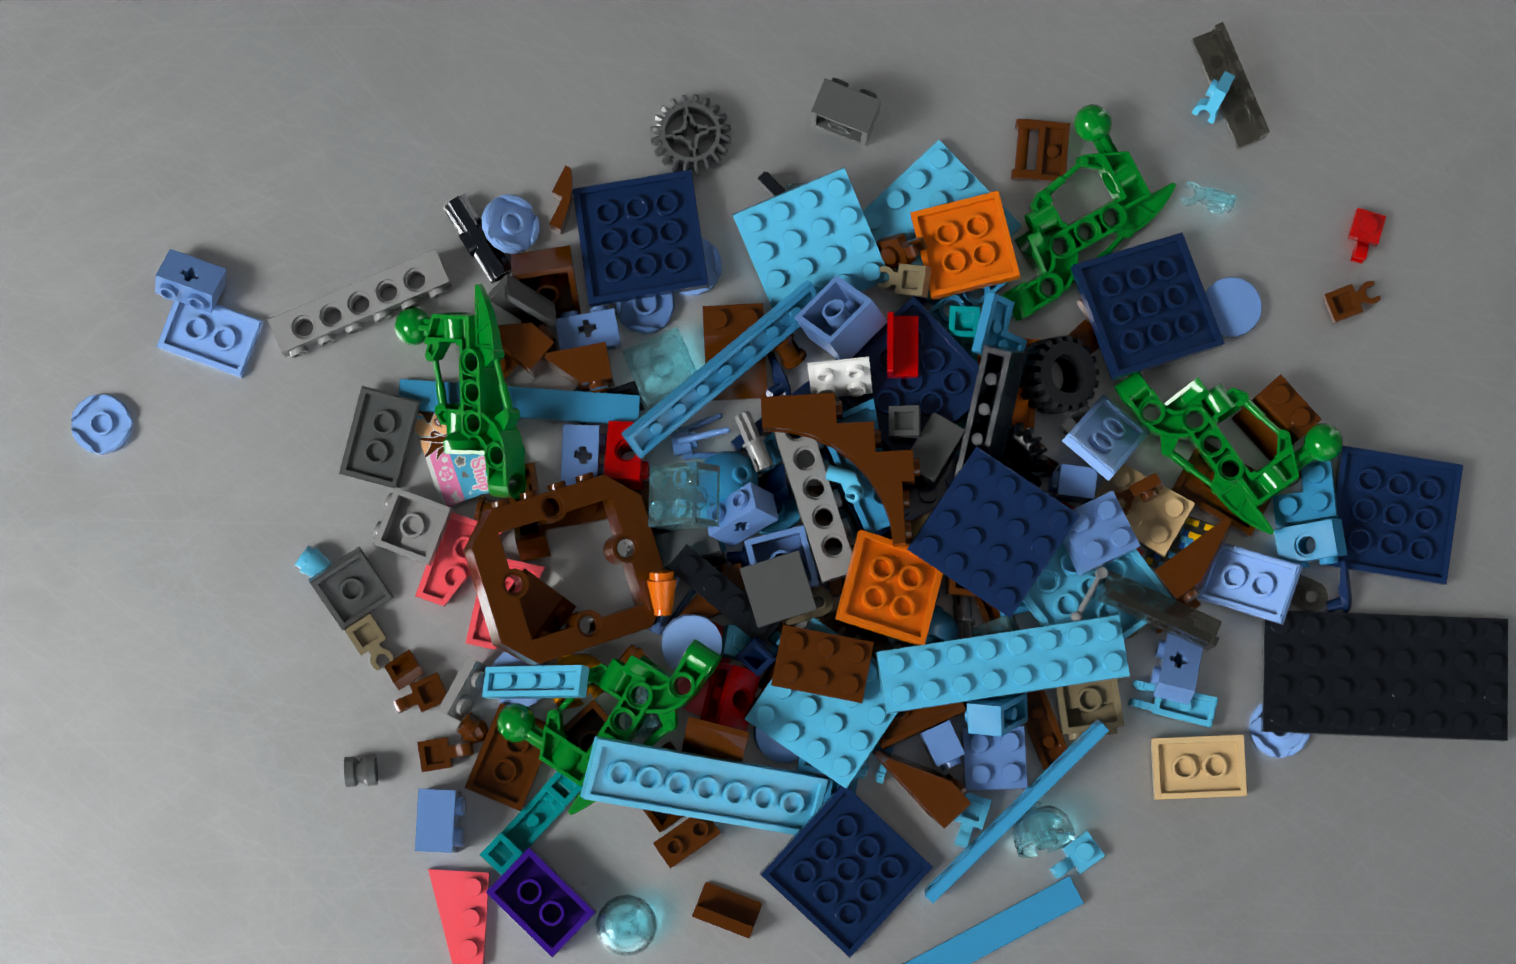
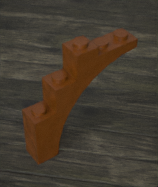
[761,393,920,547]

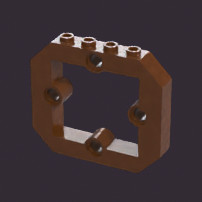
[463,472,664,665]

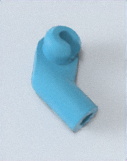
[825,465,864,503]

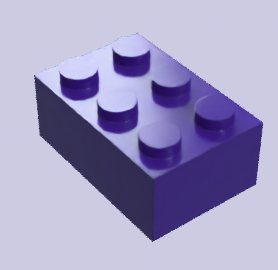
[486,847,597,957]

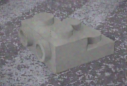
[373,487,453,566]

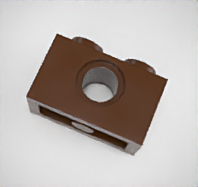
[653,817,721,869]

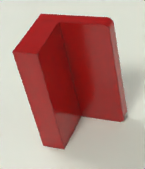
[887,311,918,378]

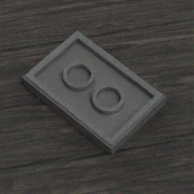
[339,386,422,489]

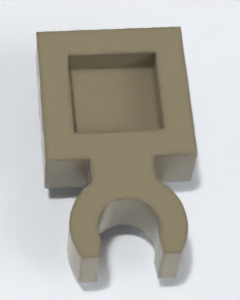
[877,264,932,298]
[344,613,394,670]

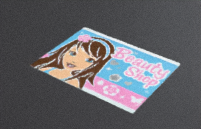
[415,382,489,506]

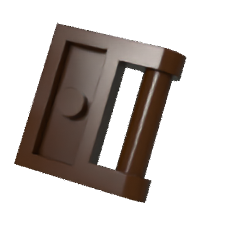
[1010,119,1070,183]

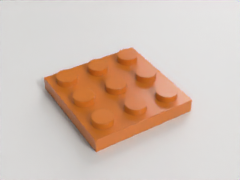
[910,191,1021,300]
[835,530,943,646]

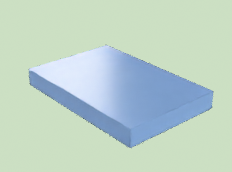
[156,300,264,378]
[1062,394,1149,481]
[1197,543,1303,625]

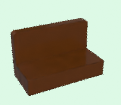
[692,882,762,939]

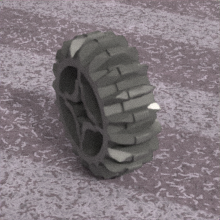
[651,94,731,175]

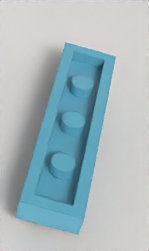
[482,665,589,699]

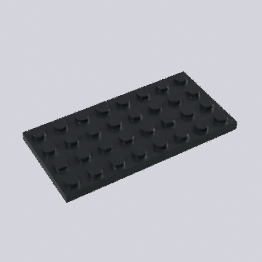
[1261,610,1508,742]

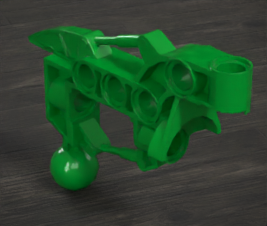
[1002,104,1176,321]
[394,284,527,499]
[1114,372,1343,535]
[497,639,722,815]

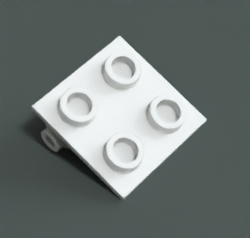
[807,356,873,397]

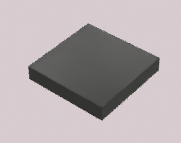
[308,546,394,631]
[740,550,817,628]

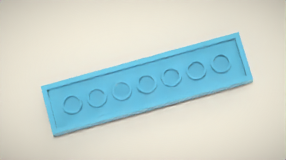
[876,615,1130,714]
[580,736,828,835]

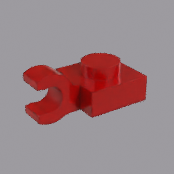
[1347,208,1386,264]

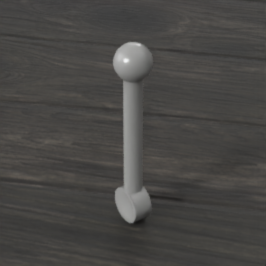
[1071,567,1108,622]

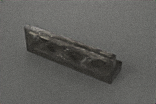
[1191,22,1270,150]
[1096,570,1222,651]

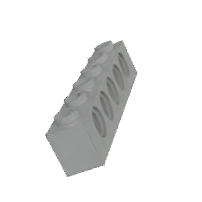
[268,249,452,358]
[774,432,854,584]

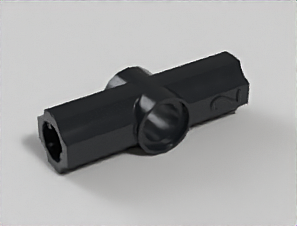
[443,194,512,284]

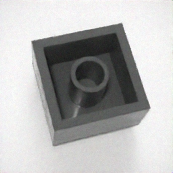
[810,78,881,146]

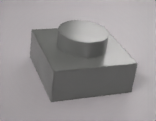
[889,405,921,439]

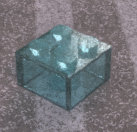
[622,327,697,411]
[648,462,720,531]

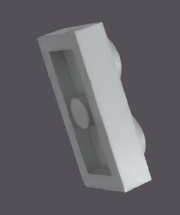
[438,656,488,722]

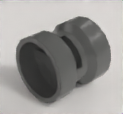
[344,755,378,787]

